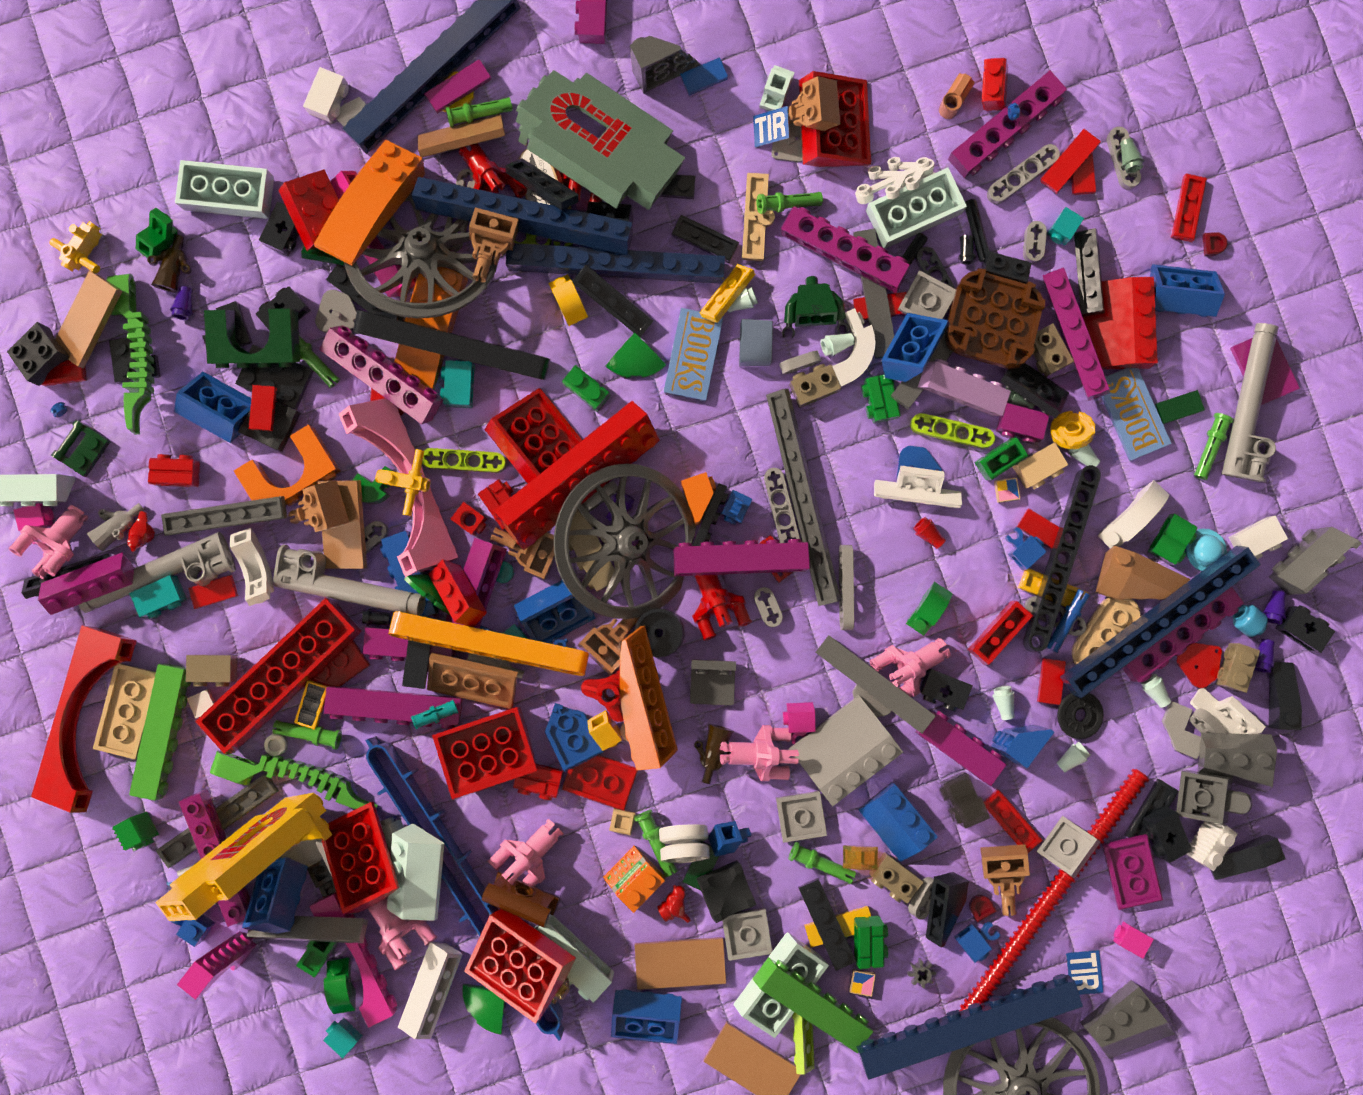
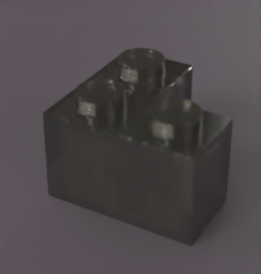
[939,772,990,829]

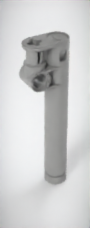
[1222,323,1279,483]
[79,532,236,613]
[273,544,426,616]

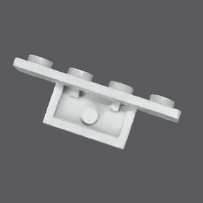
[874,466,962,508]
[1190,688,1266,734]

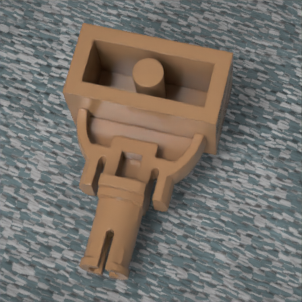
[788,76,840,131]
[469,207,518,282]
[288,480,349,532]
[490,527,555,580]
[577,617,640,675]
[980,844,1030,916]

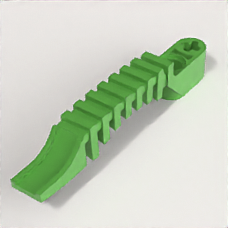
[107,274,154,435]
[210,751,378,809]

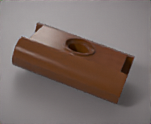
[482,872,560,928]

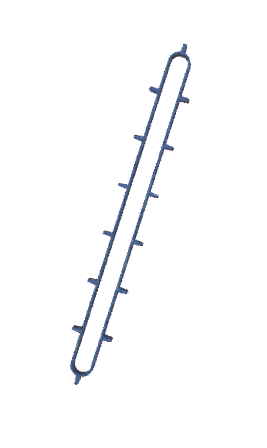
[365,736,564,1041]

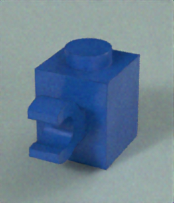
[721,490,752,525]
[1005,527,1047,570]
[708,821,752,857]
[171,914,215,947]
[954,922,1000,963]

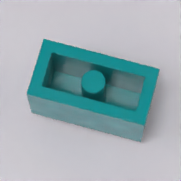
[440,360,475,408]
[129,575,187,620]

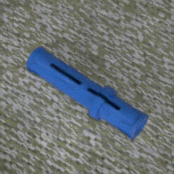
[1047,589,1091,653]

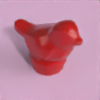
[127,511,155,552]
[657,885,691,923]

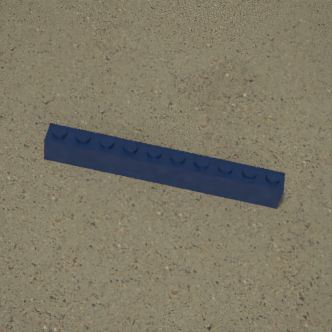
[342,0,521,154]
[412,177,633,255]
[505,243,725,284]
[1060,546,1261,698]
[856,974,1083,1080]

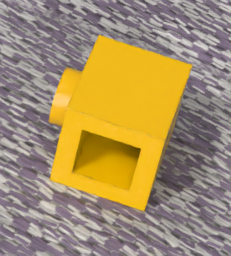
[587,710,622,751]

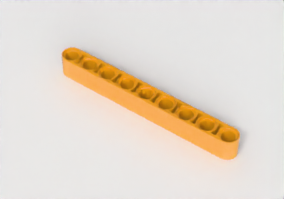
[388,612,589,676]

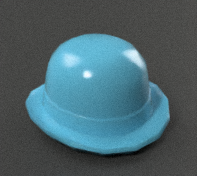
[1186,529,1227,571]

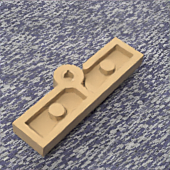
[742,173,775,261]

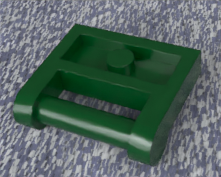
[51,419,111,477]

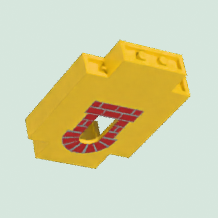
[155,792,332,921]

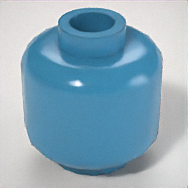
[1233,604,1268,637]

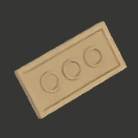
[93,663,156,759]

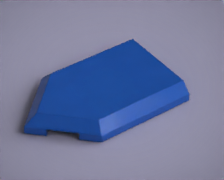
[545,703,604,772]

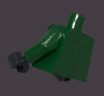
[782,276,850,338]

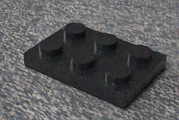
[235,344,314,410]
[1001,363,1069,419]

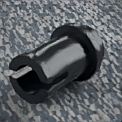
[958,235,976,265]
[362,609,391,626]

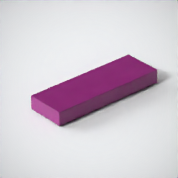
[425,59,492,114]

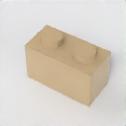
[1012,442,1068,489]

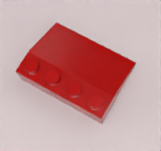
[799,71,871,167]
[1083,277,1158,370]
[484,388,582,484]
[432,707,538,799]
[321,802,400,914]
[464,909,576,1024]

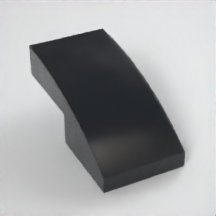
[307,860,336,897]

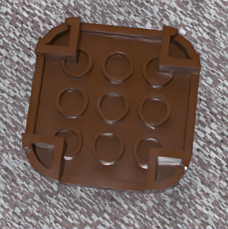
[945,268,1045,369]

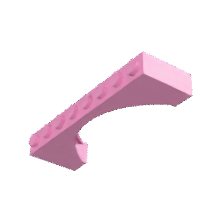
[339,398,459,577]

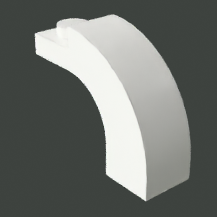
[832,308,875,386]
[1098,480,1170,549]
[230,528,274,606]

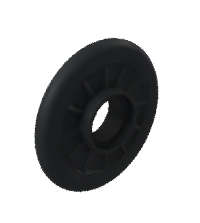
[1057,693,1104,739]

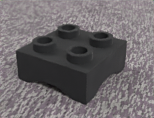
[7,322,70,386]
[238,402,301,452]
[696,860,756,923]

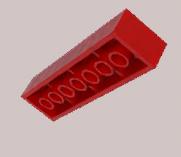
[494,401,660,550]
[195,598,362,754]

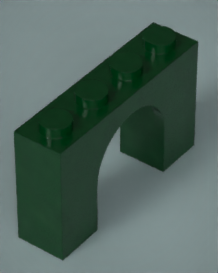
[204,309,300,368]

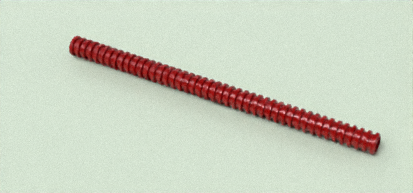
[957,769,1149,1011]

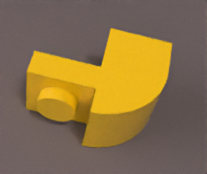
[548,274,588,326]

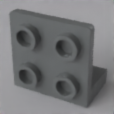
[690,659,736,705]

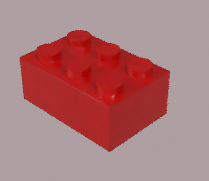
[278,169,339,251]

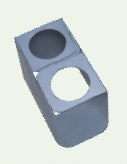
[739,319,773,367]

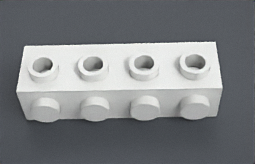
[398,942,463,1039]

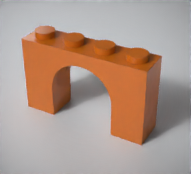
[234,424,341,506]

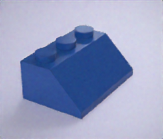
[1150,264,1225,317]
[881,313,949,382]
[174,371,252,443]
[514,580,596,643]
[991,725,1054,768]
[858,782,938,862]
[242,857,308,934]
[611,989,682,1044]

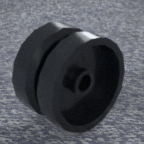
[634,609,685,657]

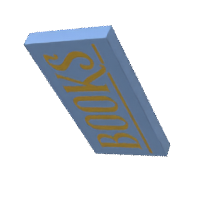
[664,308,723,402]
[1101,368,1172,461]

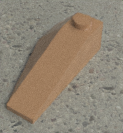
[1095,546,1190,600]

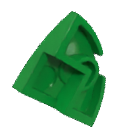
[605,333,666,378]
[404,574,450,615]
[462,984,505,1034]

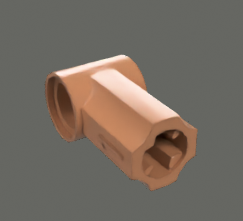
[939,73,975,119]

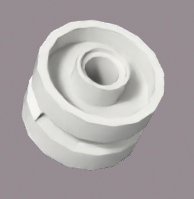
[659,824,710,863]

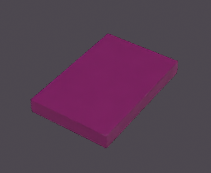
[1230,337,1300,405]
[1102,834,1163,910]

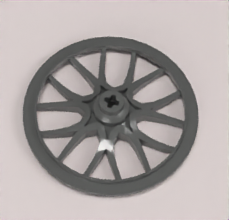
[344,191,499,318]
[554,464,696,619]
[943,1017,1100,1095]

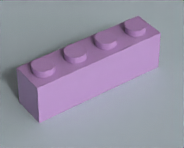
[918,359,1011,416]

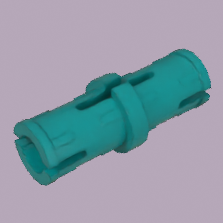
[411,700,459,730]

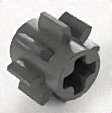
[907,958,936,988]

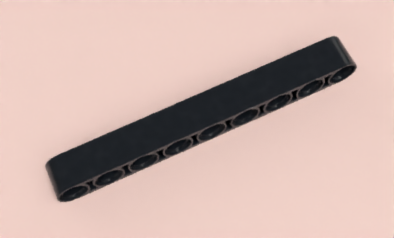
[352,310,551,380]
[1023,465,1101,653]

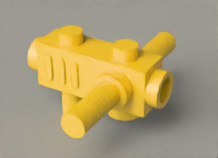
[49,221,102,273]
[375,449,431,516]

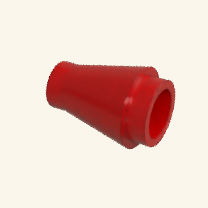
[913,517,946,549]

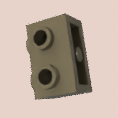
[1033,323,1074,377]
[789,364,841,408]
[1216,643,1260,693]
[186,655,238,687]
[869,852,923,904]

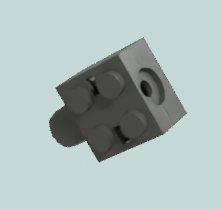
[1176,770,1253,825]

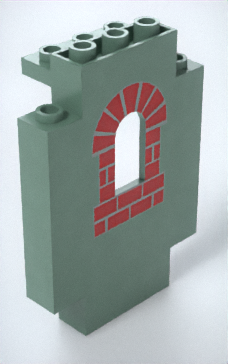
[516,70,685,210]

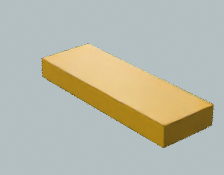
[699,264,756,323]
[1018,568,1088,607]
[804,906,871,948]

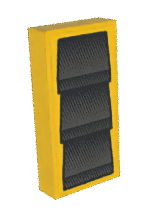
[294,680,329,730]

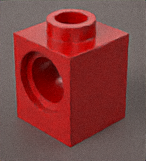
[451,502,487,536]

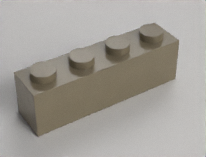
[568,509,615,592]

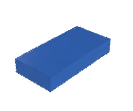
[680,57,728,96]

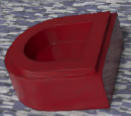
[1203,232,1228,256]
[969,895,997,922]

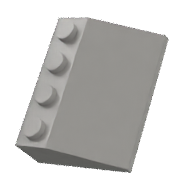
[789,695,903,807]

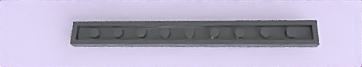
[766,389,841,606]

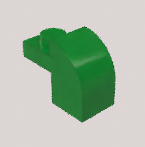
[135,208,178,262]
[353,466,393,504]
[906,581,953,636]
[296,941,339,978]
[324,957,356,1014]

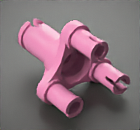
[8,505,88,579]
[869,638,951,697]
[720,725,799,781]
[487,819,564,887]
[368,897,437,971]

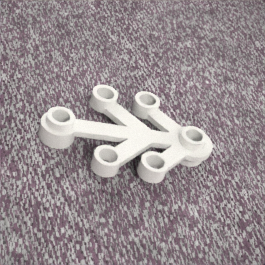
[855,157,935,204]

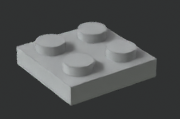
[898,270,956,319]
[776,791,827,843]
[1037,816,1100,878]
[722,908,772,961]

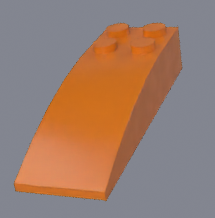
[314,140,425,266]
[394,267,468,398]
[620,626,678,770]

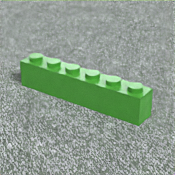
[129,664,191,801]
[753,957,873,1053]

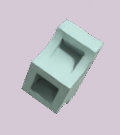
[759,65,795,111]

